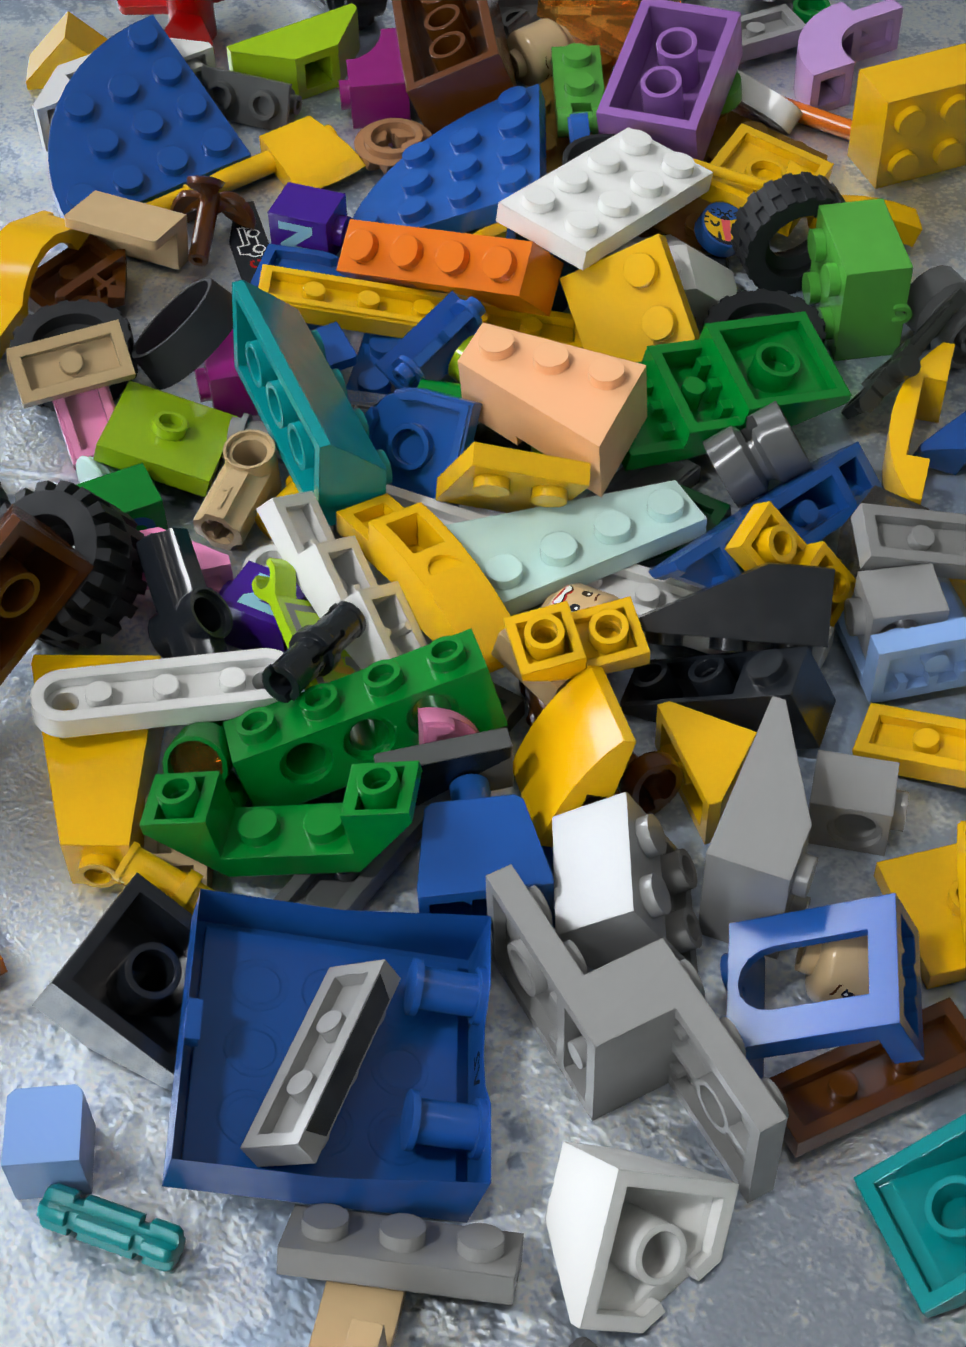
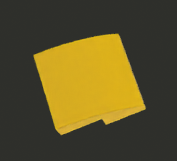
[513,665,636,847]

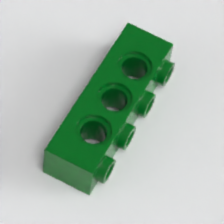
[223,628,508,807]

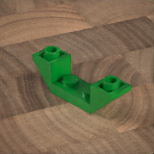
[139,760,422,877]

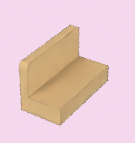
[64,190,188,270]
[6,319,136,408]

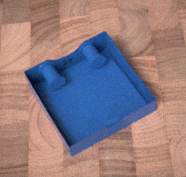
[162,889,491,1223]

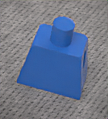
[417,774,554,923]

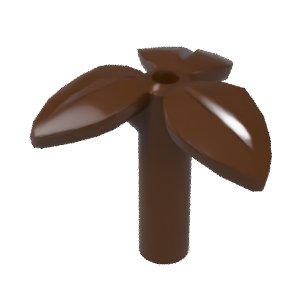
[170,175,256,266]

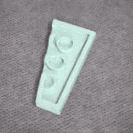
[445,480,707,616]

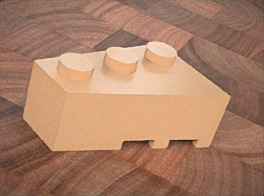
[458,323,647,498]

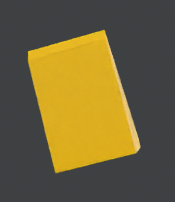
[26,11,108,90]
[655,701,757,845]

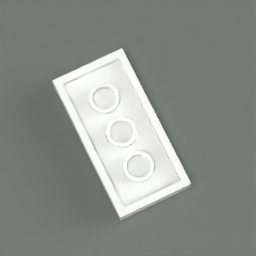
[496,127,713,271]

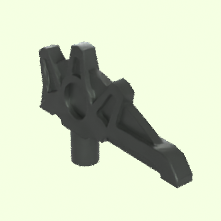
[841,288,966,420]

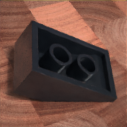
[32,873,192,1092]

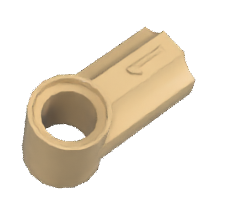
[193,429,282,551]

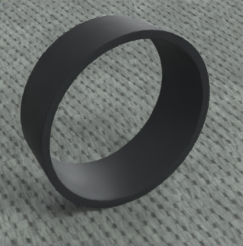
[132,277,233,390]

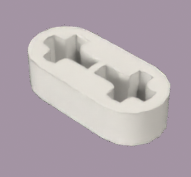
[737,69,803,135]

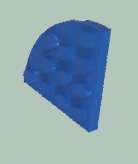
[48,14,251,218]
[352,83,546,233]

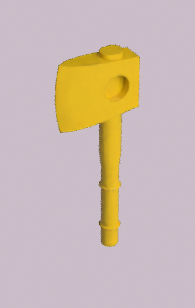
[146,115,366,210]

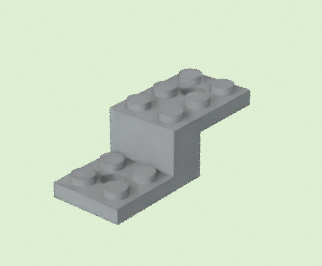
[486,864,789,1203]

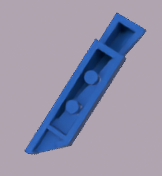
[648,441,886,589]

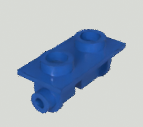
[375,291,486,389]

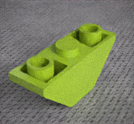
[226,3,360,100]

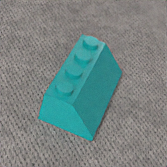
[232,280,392,526]

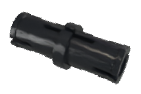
[262,601,366,703]

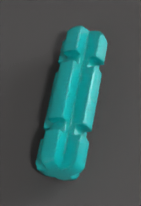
[36,1183,186,1271]

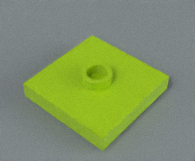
[93,380,238,497]

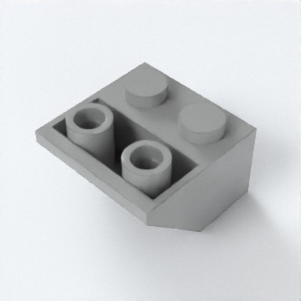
[552,792,702,973]

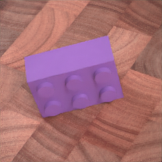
[596,0,743,161]

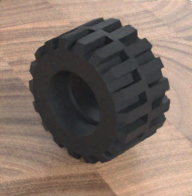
[0,480,148,650]

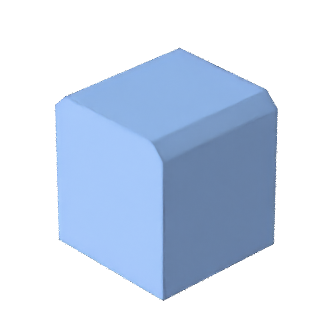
[1,1084,96,1200]

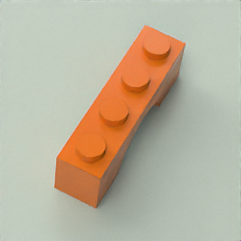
[336,219,564,317]

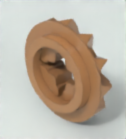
[354,118,432,175]

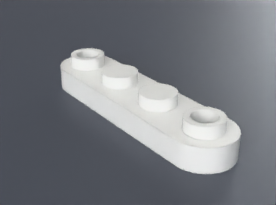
[30,648,284,738]

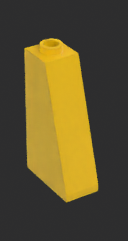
[31,655,165,888]

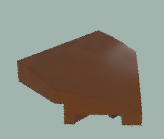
[28,234,127,313]

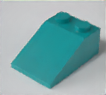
[854,1113,966,1318]

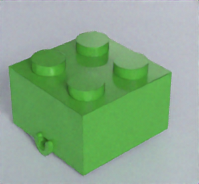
[802,198,913,361]

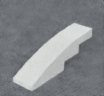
[256,491,428,670]

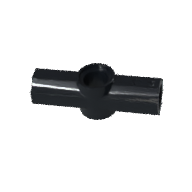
[136,527,233,658]

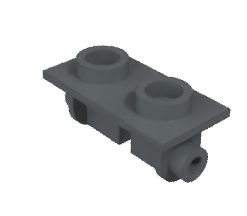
[201,65,302,130]

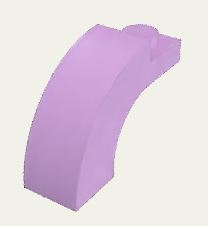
[793,0,903,111]

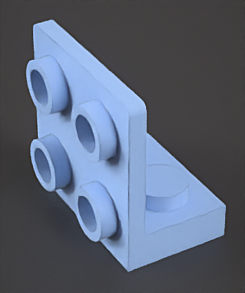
[835,582,966,704]

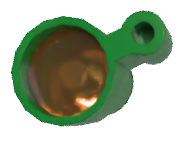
[162,720,249,808]

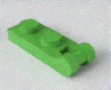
[551,43,605,138]

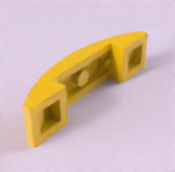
[882,342,955,509]

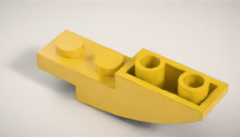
[336,493,511,673]

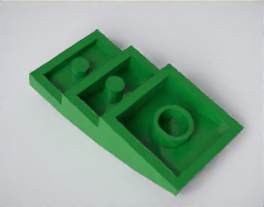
[621,311,852,471]

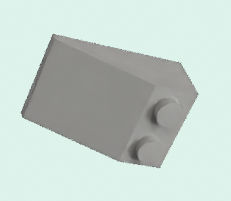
[698,696,818,959]

